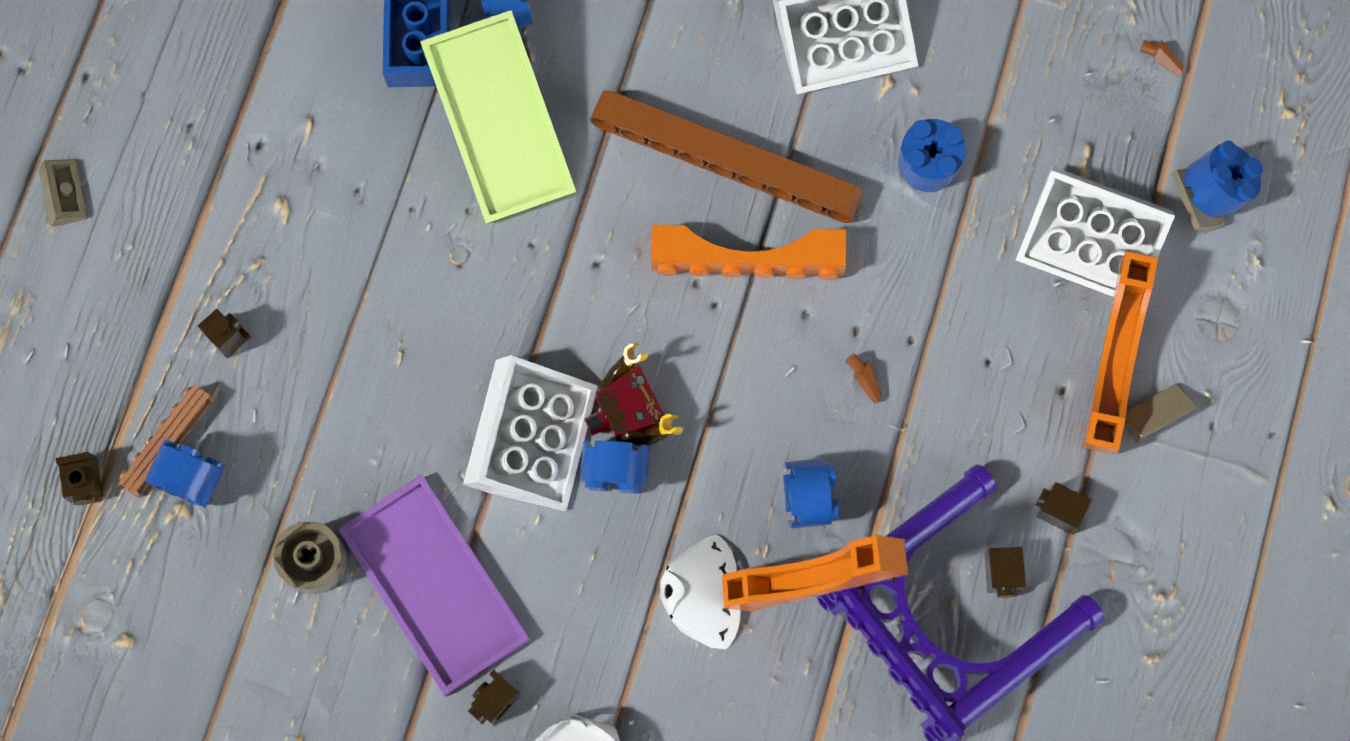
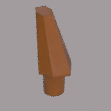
[1140,40,1183,77]
[845,353,881,404]

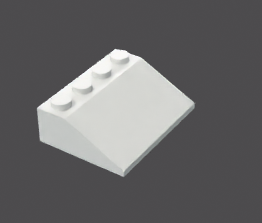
[773,0,918,94]
[1016,166,1175,297]
[463,355,598,511]

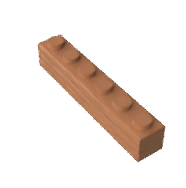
[118,384,214,498]

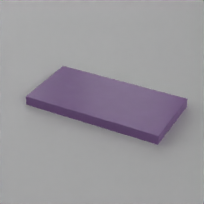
[338,475,530,697]

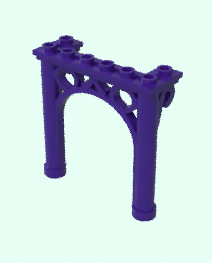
[816,464,1105,741]

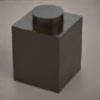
[1035,482,1092,535]
[984,547,1026,598]

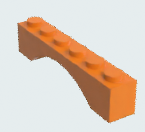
[651,224,846,280]
[1082,251,1159,455]
[722,535,908,612]

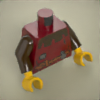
[584,343,683,446]

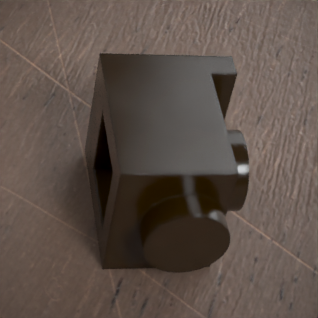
[197,309,251,358]
[56,452,103,505]
[468,670,521,726]

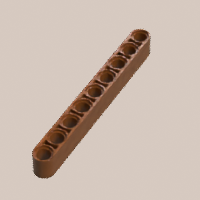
[590,90,863,223]

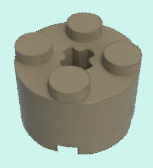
[274,522,348,595]

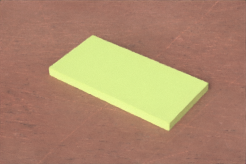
[420,10,576,224]

